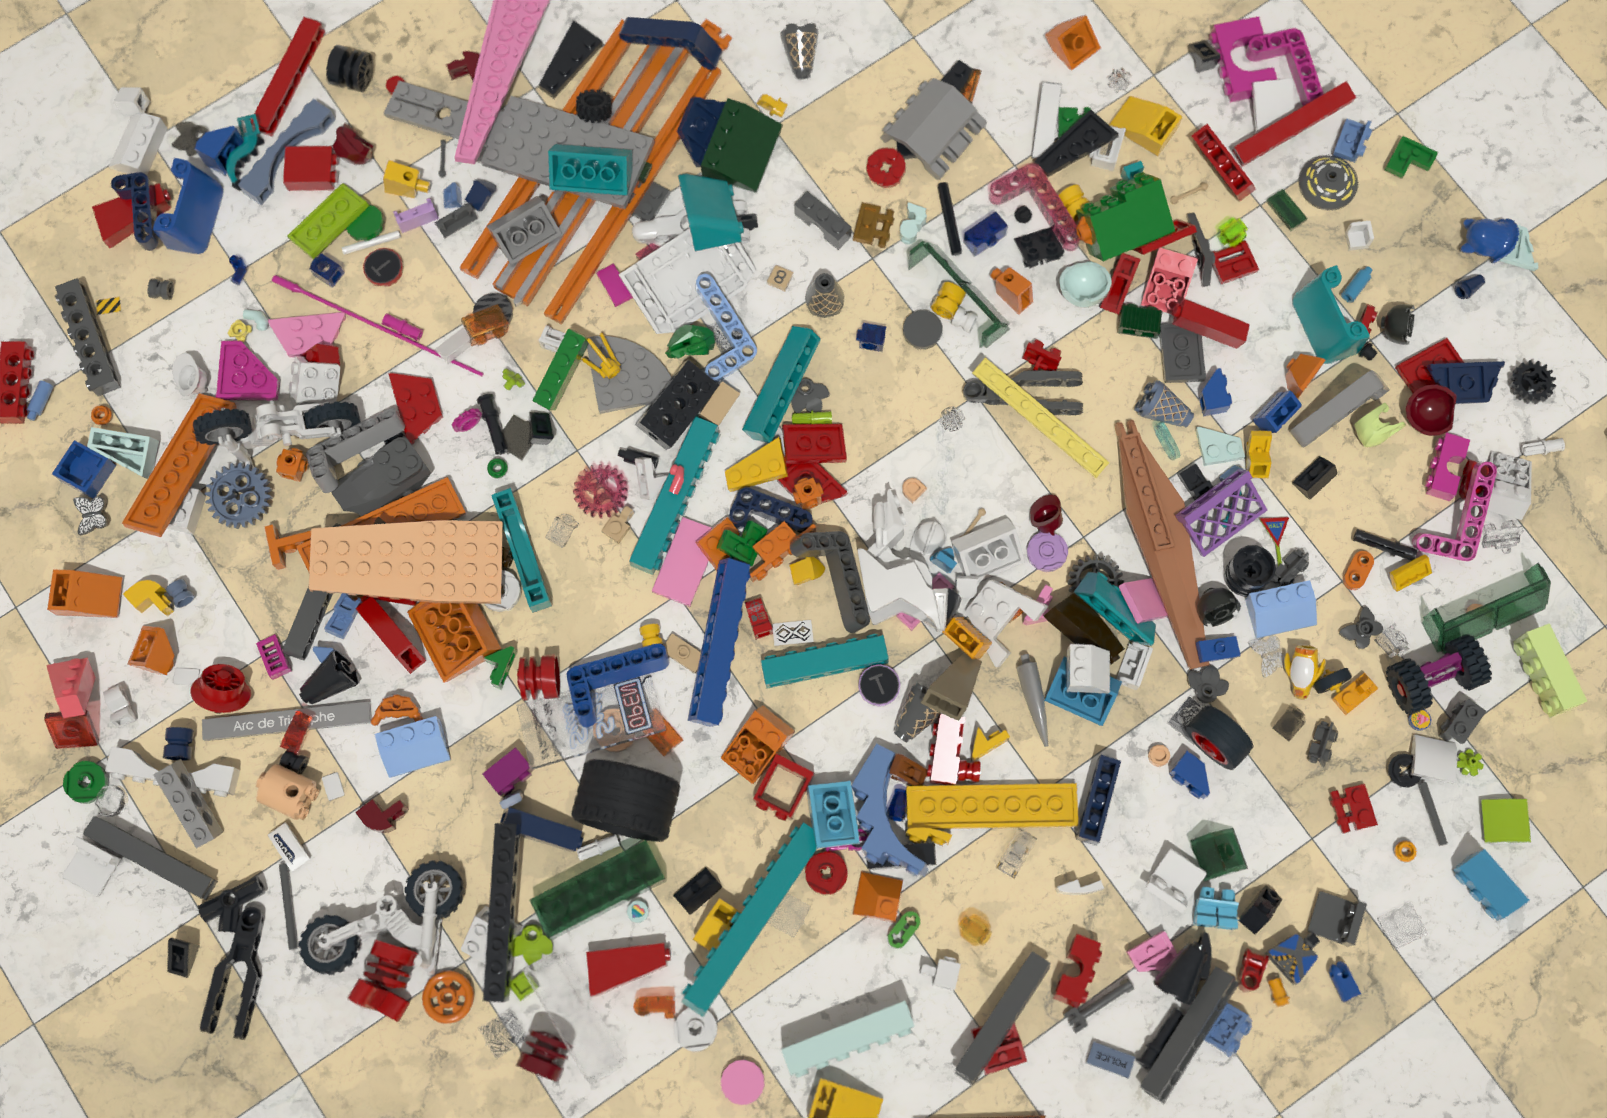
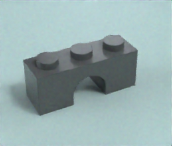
[794,191,852,250]

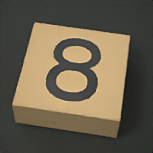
[767,265,793,291]

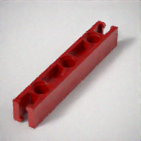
[250,16,325,137]
[1232,81,1357,167]

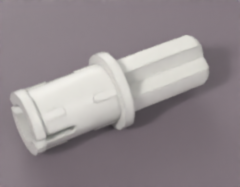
[1521,438,1565,456]
[577,834,620,860]

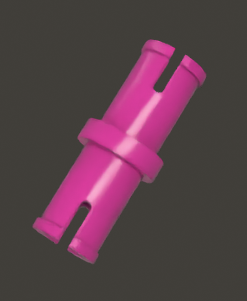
[382,313,423,341]

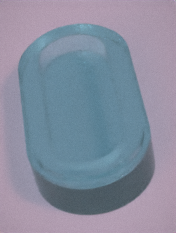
[1154,422,1180,460]

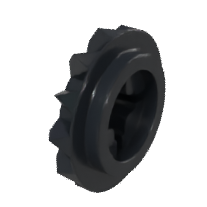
[1387,754,1421,788]

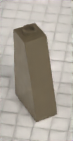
[921,653,982,722]

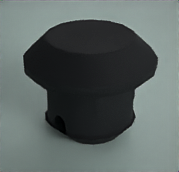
[1015,206,1032,223]
[1359,343,1377,361]

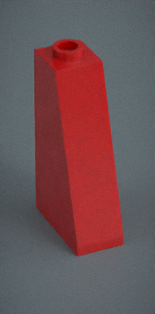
[92,183,172,248]
[355,597,427,674]
[586,943,671,997]

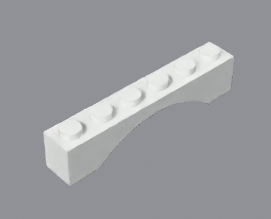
[105,746,240,797]

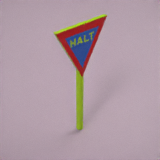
[1259,517,1289,566]

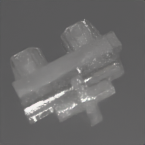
[1481,520,1524,554]

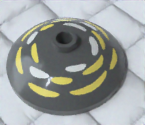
[1299,155,1358,210]

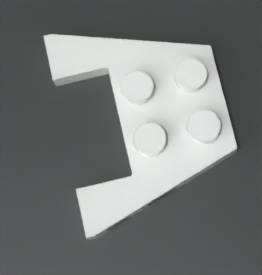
[965,580,1048,667]

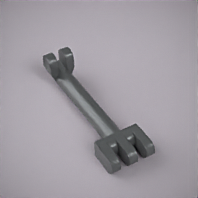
[1063,978,1134,1034]

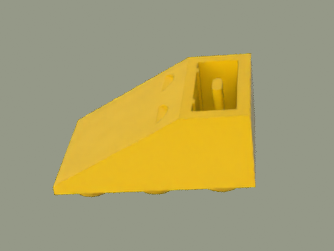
[1109,96,1183,156]
[808,1078,883,1118]

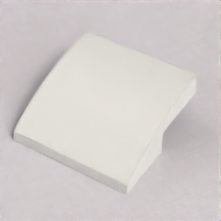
[1411,735,1457,784]

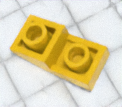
[906,828,952,846]

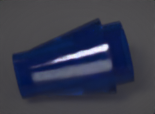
[887,789,907,822]

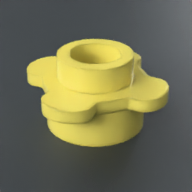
[228,320,252,342]

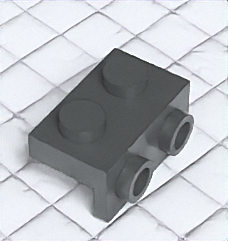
[1439,699,1486,744]

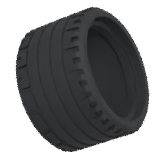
[571,759,681,842]

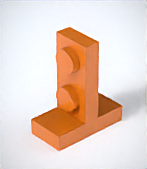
[265,525,311,570]

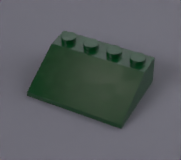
[701,98,783,193]

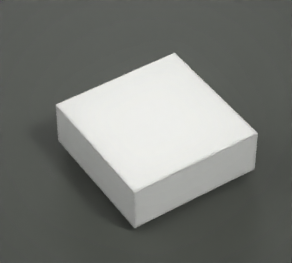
[956,576,978,598]

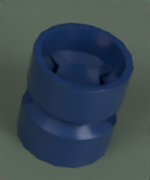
[163,727,194,761]

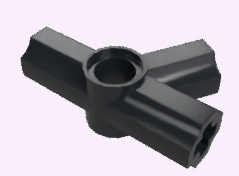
[198,877,265,933]

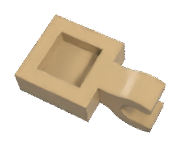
[601,506,634,544]

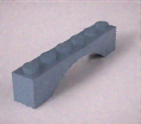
[238,98,336,206]

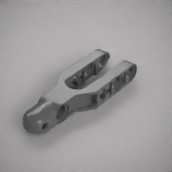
[963,371,1083,415]

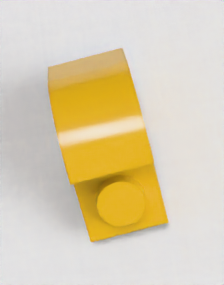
[1245,431,1272,478]
[123,580,174,616]

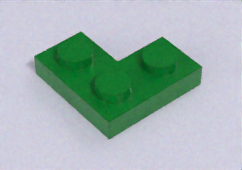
[1385,135,1439,178]
[717,521,767,567]

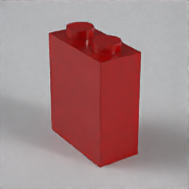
[283,146,339,191]

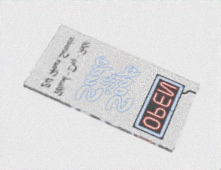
[516,673,666,770]

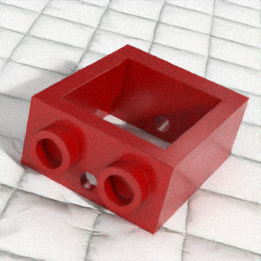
[753,754,814,821]

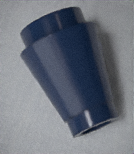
[1454,274,1485,299]

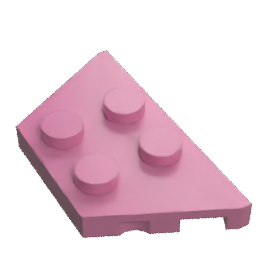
[268,312,346,358]

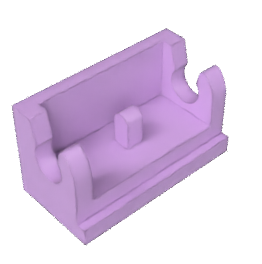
[393,197,439,233]

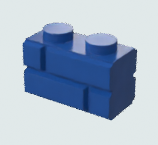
[1253,391,1302,433]

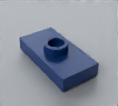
[1196,636,1241,663]

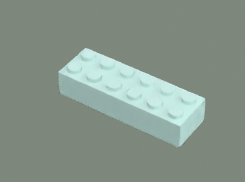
[781,1001,915,1078]

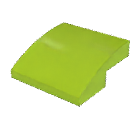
[1481,799,1531,843]

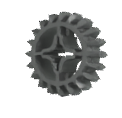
[1067,554,1124,593]

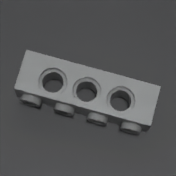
[153,759,223,849]

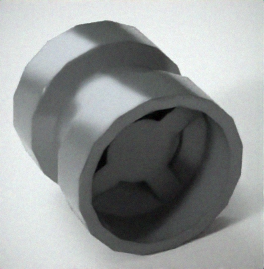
[147,278,174,300]

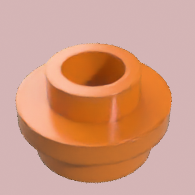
[91,405,112,425]

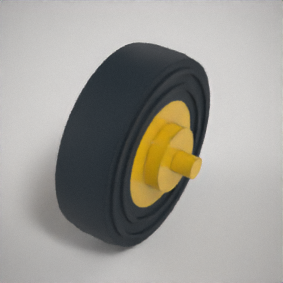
[1314,668,1352,694]

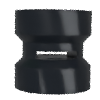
[279,749,309,775]

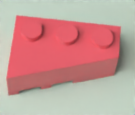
[46,658,96,718]

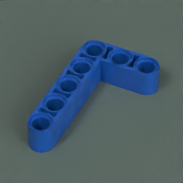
[567,644,669,727]

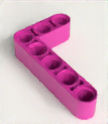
[1245,28,1324,107]
[1412,462,1497,561]

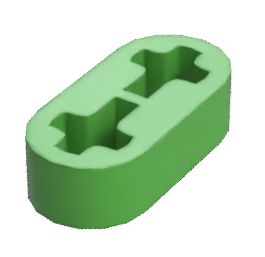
[888,911,920,949]

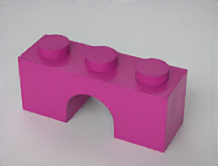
[1425,433,1470,501]

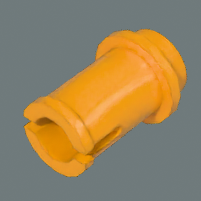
[1268,978,1290,1007]

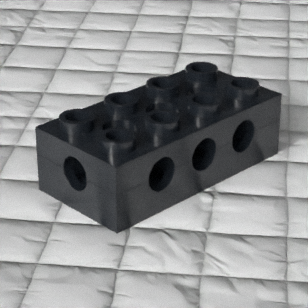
[635,360,720,450]

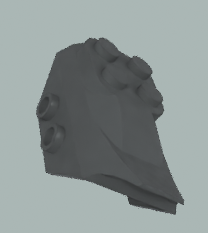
[331,436,431,516]

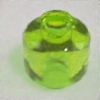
[1217,217,1248,246]

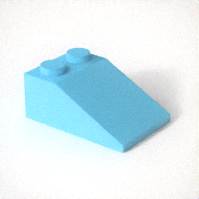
[807,781,860,849]

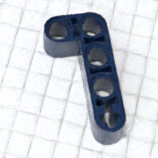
[111,172,159,251]
[729,487,813,533]

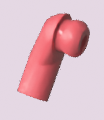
[669,464,684,495]

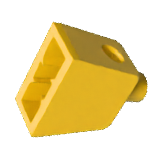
[383,160,430,198]

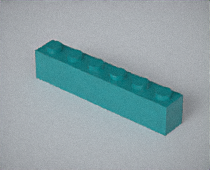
[742,326,821,443]
[761,634,889,689]

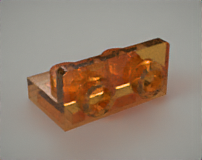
[461,304,509,347]

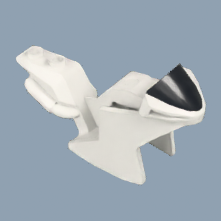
[857,489,962,632]

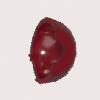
[1406,384,1457,436]

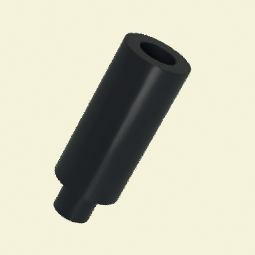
[618,448,659,472]

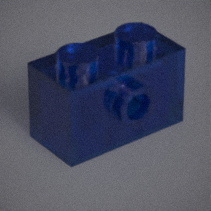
[963,211,1008,257]

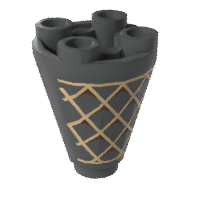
[780,23,818,79]
[805,273,845,318]
[894,683,942,743]

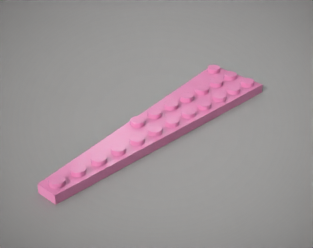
[455,0,550,164]

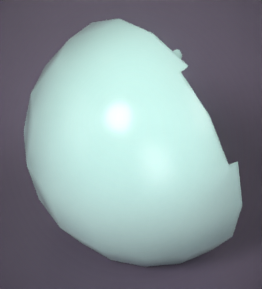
[1059,261,1112,308]

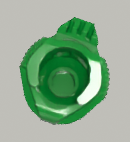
[665,325,716,359]

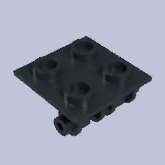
[1014,227,1065,269]

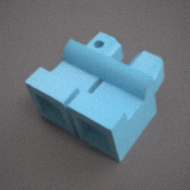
[1193,887,1239,930]

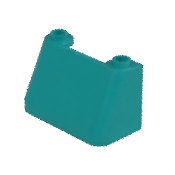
[678,174,744,251]
[1292,265,1370,364]

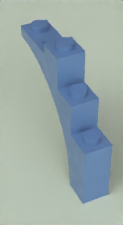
[851,744,928,877]

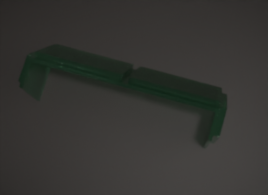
[908,241,1010,348]
[1422,563,1551,654]

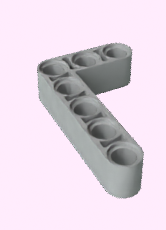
[1290,370,1390,448]
[306,408,405,493]

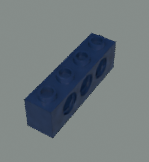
[1076,755,1121,846]

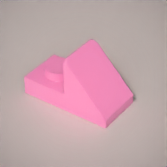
[1023,585,1053,626]

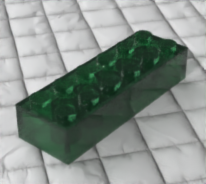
[530,840,667,941]

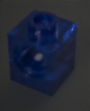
[309,253,344,288]
[856,323,887,352]

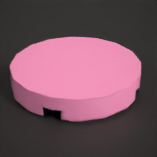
[721,1060,765,1105]

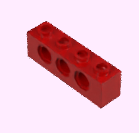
[1191,124,1256,201]
[0,341,34,424]

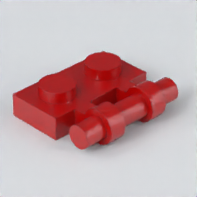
[1330,784,1378,834]

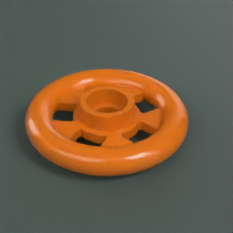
[422,971,474,1024]

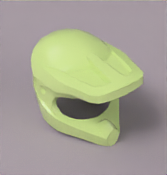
[1354,402,1406,447]

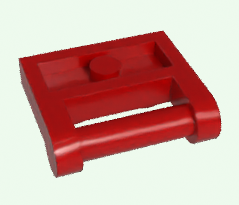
[1212,240,1259,285]

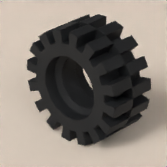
[576,89,612,123]

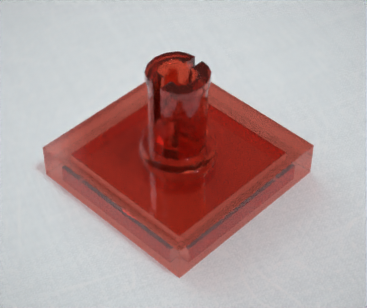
[44,710,99,749]

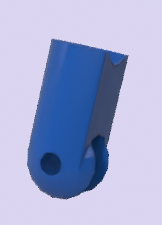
[1328,961,1361,1002]

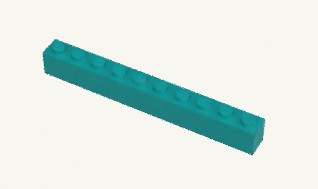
[681,822,817,1017]

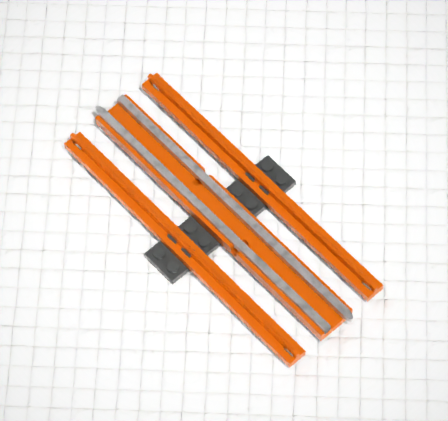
[459,19,722,325]

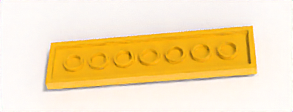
[906,783,1079,830]

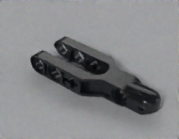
[200,907,264,1040]

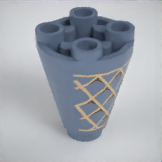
[1134,380,1194,428]

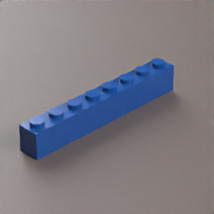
[687,558,750,727]

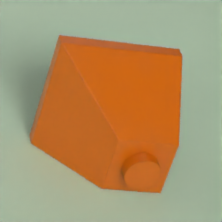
[1045,15,1101,70]
[1285,354,1326,399]
[127,626,174,675]
[853,872,903,923]

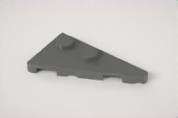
[1187,213,1215,287]

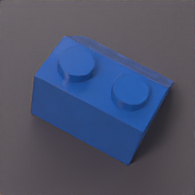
[194,126,243,176]

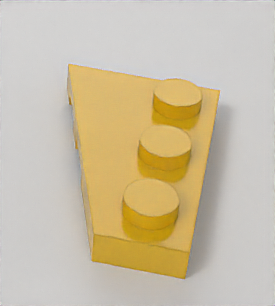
[725,437,788,492]

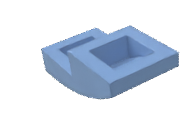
[324,593,361,640]

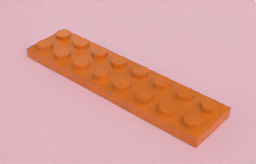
[122,393,237,537]
[296,477,466,572]

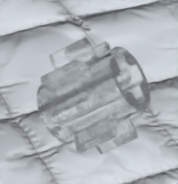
[1107,67,1132,93]
[938,406,965,432]

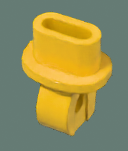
[756,94,788,118]

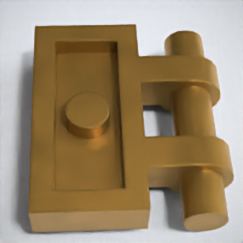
[853,202,894,248]

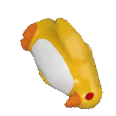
[1284,645,1326,700]

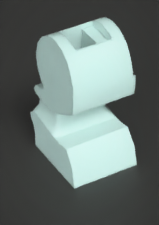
[900,202,927,245]

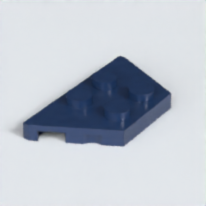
[677,97,726,168]
[1427,361,1505,404]

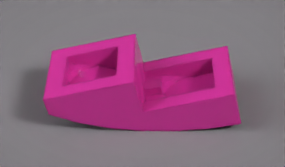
[596,264,633,307]

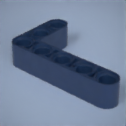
[619,17,722,70]

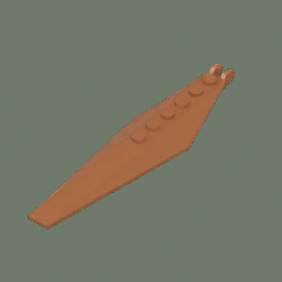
[1115,420,1210,670]

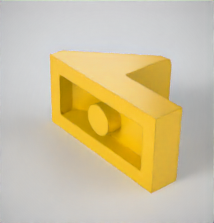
[971,727,1010,762]

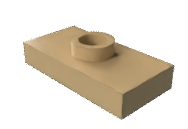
[664,633,701,674]

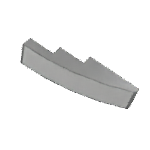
[1032,81,1062,159]

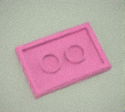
[1119,578,1168,624]

